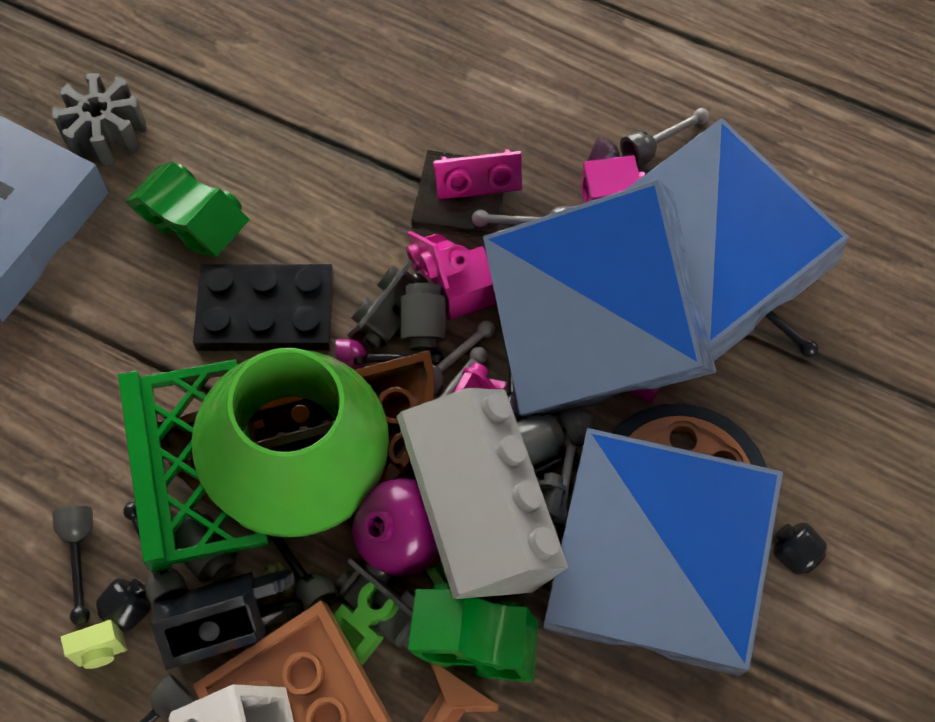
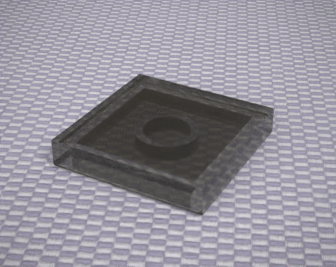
[411,150,505,239]

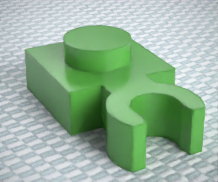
[334,582,399,666]

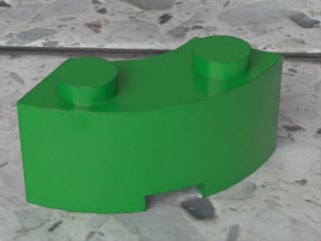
[124,161,250,257]
[408,583,539,682]

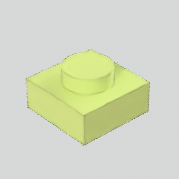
[60,620,128,669]

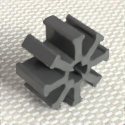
[52,73,147,166]

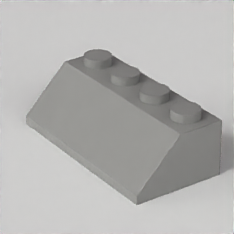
[397,388,568,599]

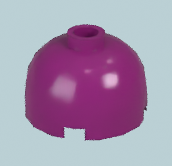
[351,478,441,577]

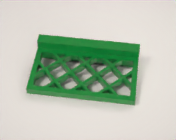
[118,359,269,573]

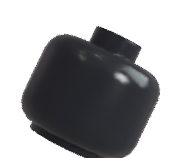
[773,522,827,575]
[96,578,151,632]

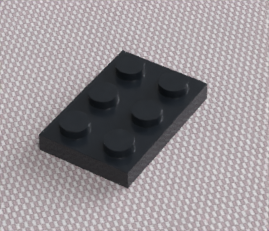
[193,264,334,351]

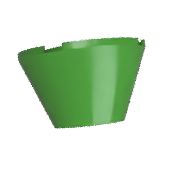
[192,348,389,537]

